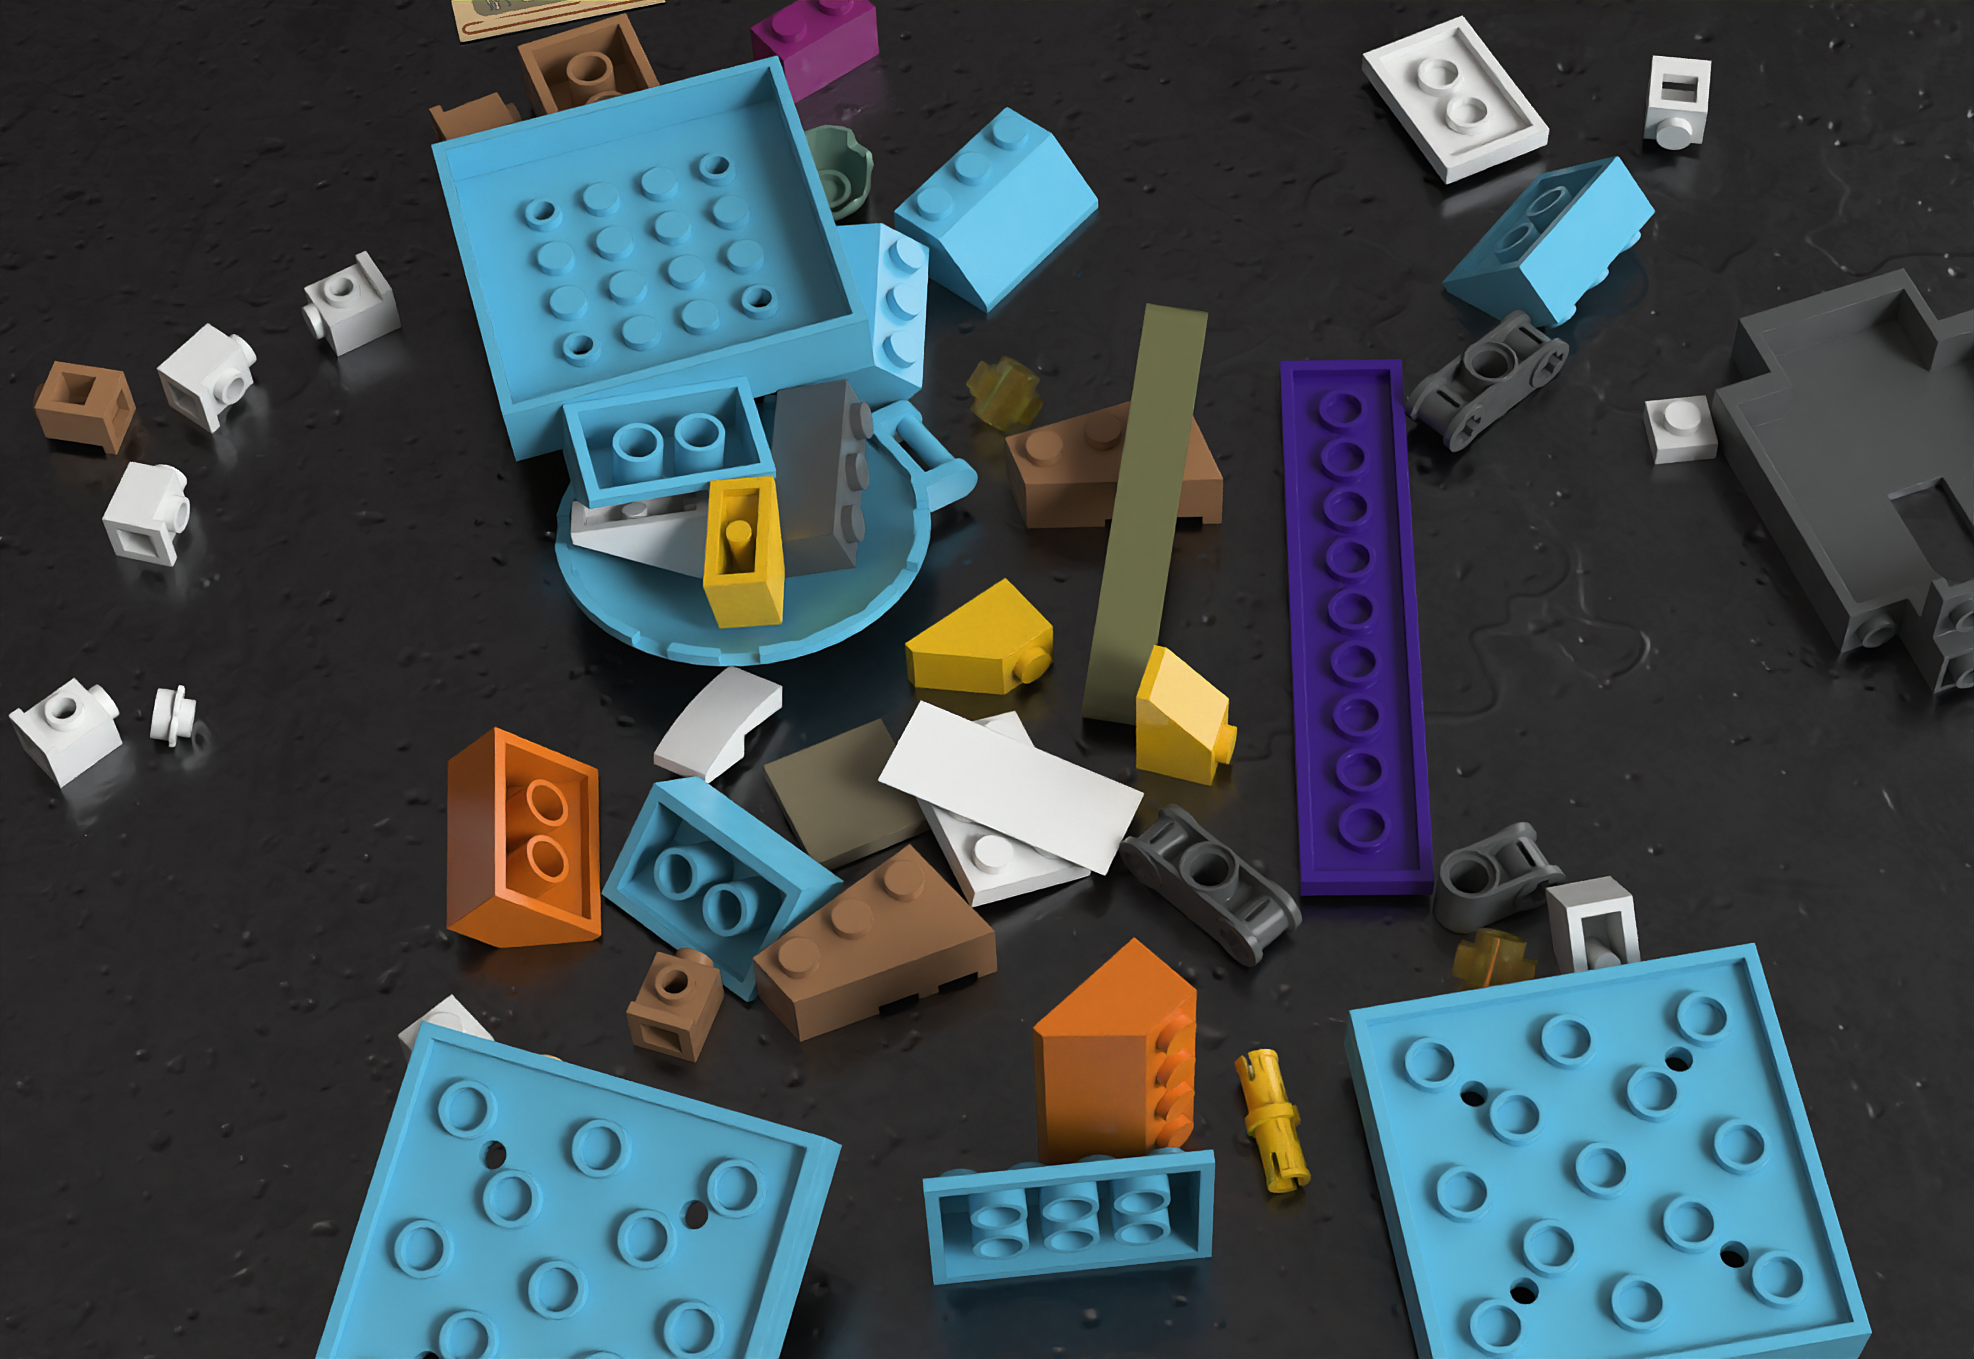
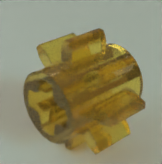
[966,356,1044,432]
[1451,928,1538,991]

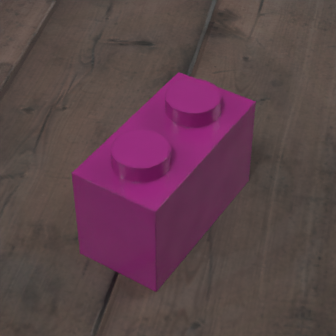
[750,0,879,104]

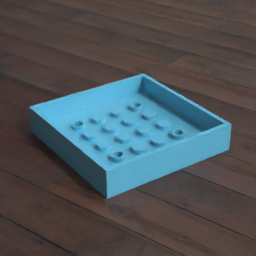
[431,55,875,461]
[1344,943,1872,1359]
[315,1021,842,1359]

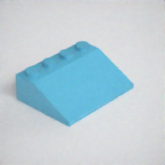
[923,1147,1215,1285]

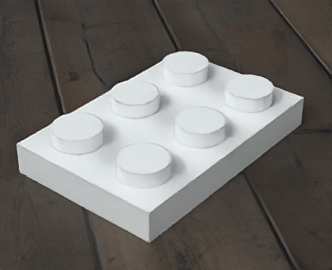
[1362,15,1549,185]
[897,711,1091,907]

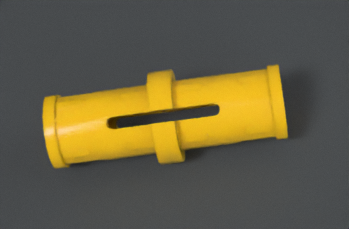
[1234,1049,1311,1193]

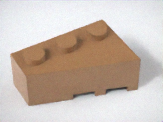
[1005,401,1223,529]
[752,844,997,1042]

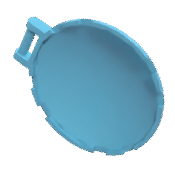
[555,394,978,666]

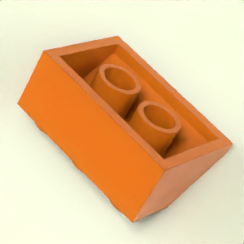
[446,727,601,948]

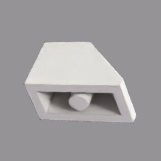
[1545,876,1641,975]

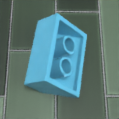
[894,107,1098,313]
[1442,156,1655,329]
[802,223,929,413]
[562,376,776,509]
[601,776,844,1002]

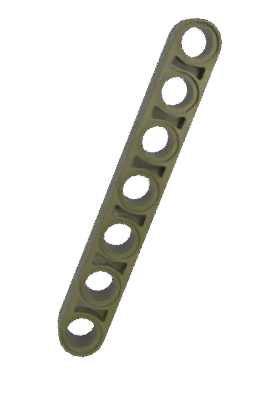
[1081,303,1209,726]

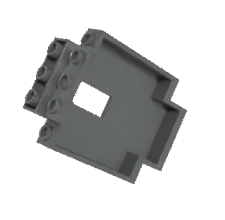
[1710,268,1974,694]

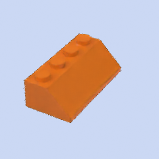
[1032,937,1197,1166]

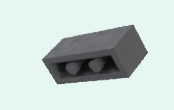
[771,379,873,578]

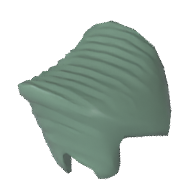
[804,125,874,221]

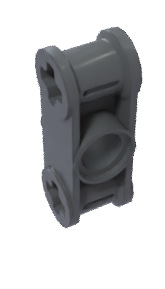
[1405,309,1569,452]
[1118,802,1302,967]

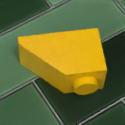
[703,476,785,629]
[905,578,1054,695]
[1136,645,1237,786]

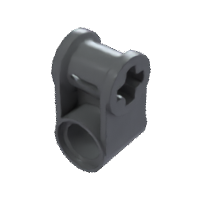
[1433,822,1566,934]

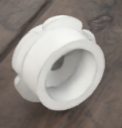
[150,685,196,747]

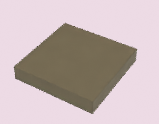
[763,718,931,871]

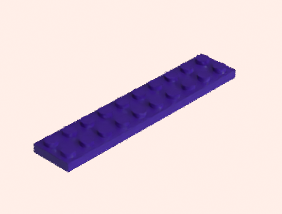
[1279,359,1434,896]

